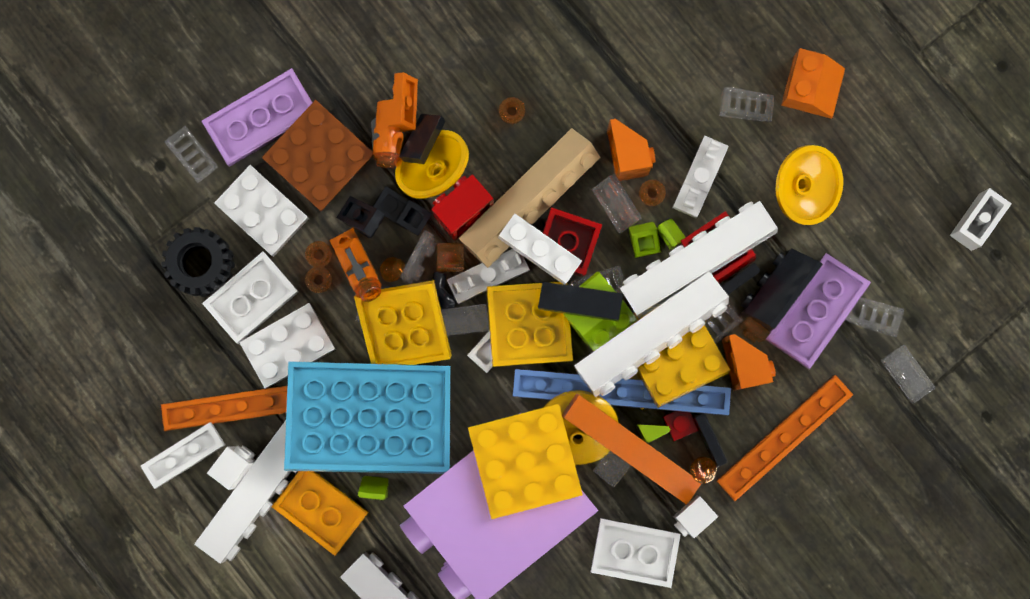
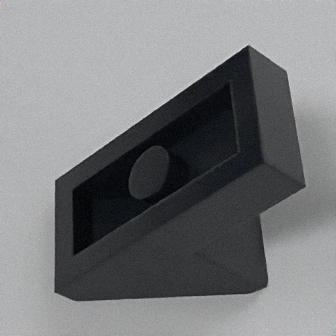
[336,196,384,239]

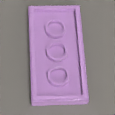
[202,68,313,167]
[765,253,871,370]

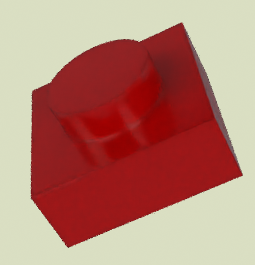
[662,411,699,441]

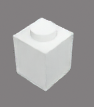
[673,495,718,538]

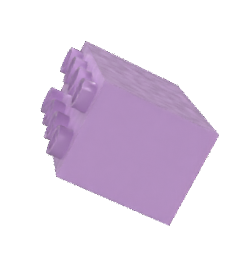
[400,413,598,599]

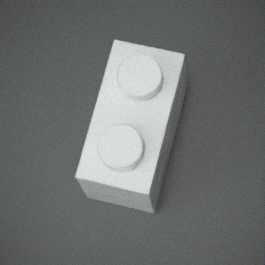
[950,188,1012,251]
[207,445,256,490]

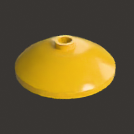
[395,130,469,199]
[776,145,843,225]
[545,390,618,465]

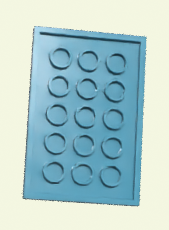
[284,362,450,474]

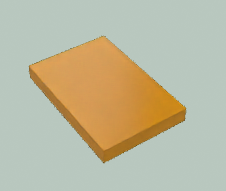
[272,471,369,556]

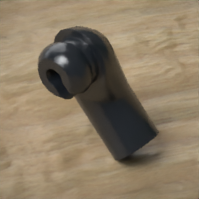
[432,272,456,310]

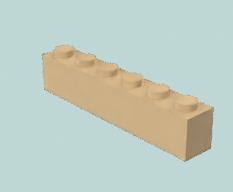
[459,128,601,268]

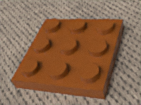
[262,100,374,212]

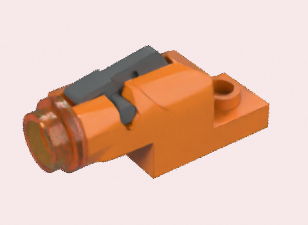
[371,72,418,168]
[330,228,381,302]

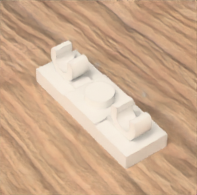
[673,136,729,218]
[447,249,530,304]
[141,422,225,489]

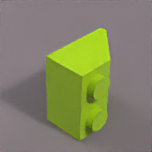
[563,271,637,351]

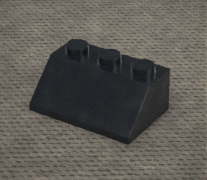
[740,248,823,333]

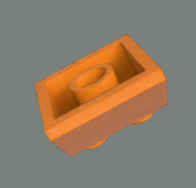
[781,48,845,119]
[607,119,655,182]
[722,334,776,391]

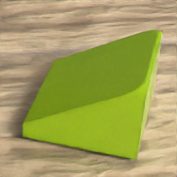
[657,219,686,250]
[629,222,661,258]
[636,425,670,443]
[358,476,389,500]

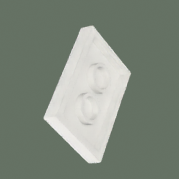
[214,165,309,257]
[202,252,299,344]
[239,303,336,389]
[591,518,681,588]

